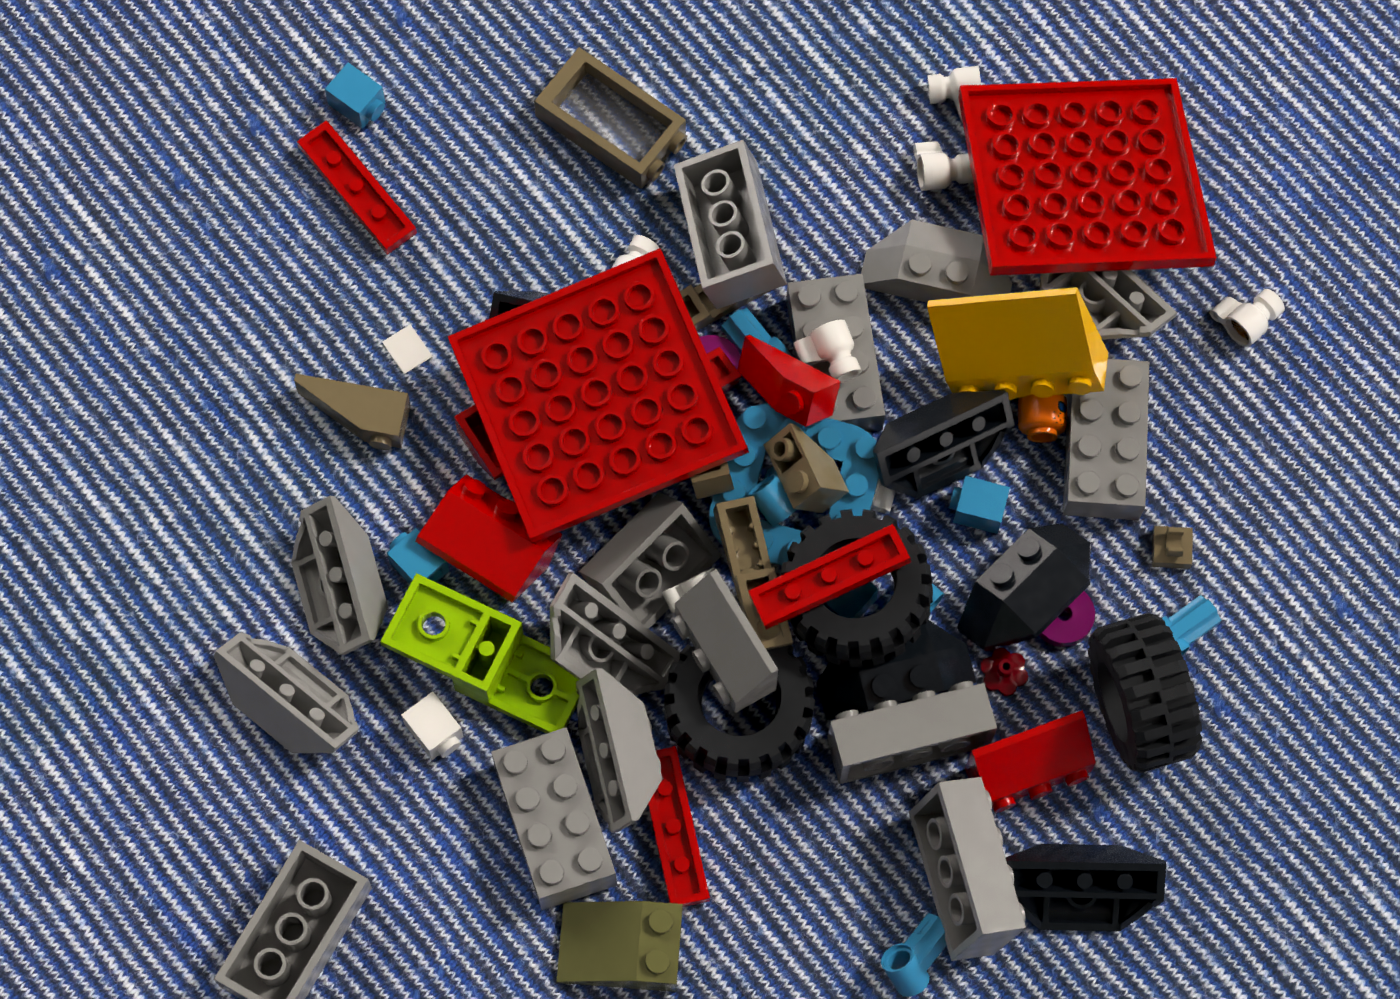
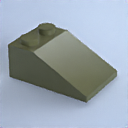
[556,901,683,992]

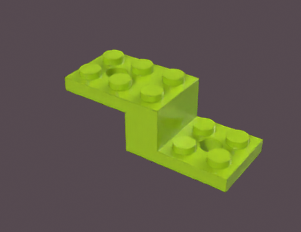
[380,573,579,734]

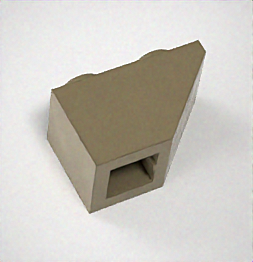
[764,423,849,513]

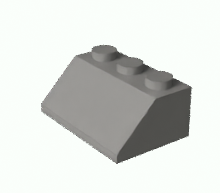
[579,492,722,629]
[672,569,778,713]

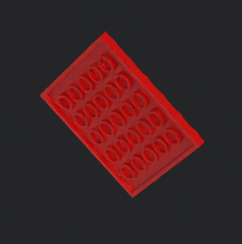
[958,78,1217,276]
[447,248,749,543]

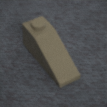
[294,374,411,450]

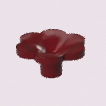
[980,648,1028,696]

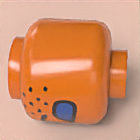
[1018,394,1067,443]

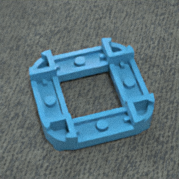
[709,403,879,566]

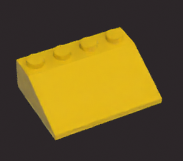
[927,287,1108,400]

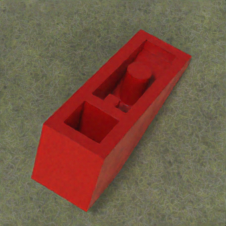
[737,334,841,427]

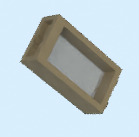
[534,47,687,189]

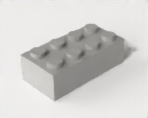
[674,140,787,309]
[786,274,885,432]
[1063,359,1150,520]
[827,681,997,784]
[491,727,617,910]
[909,777,1026,961]
[214,840,372,999]

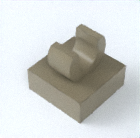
[1152,526,1193,569]

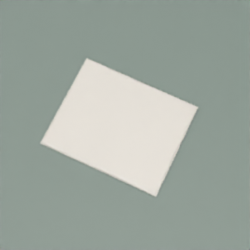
[382,324,433,374]

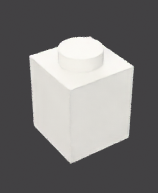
[401,692,464,760]

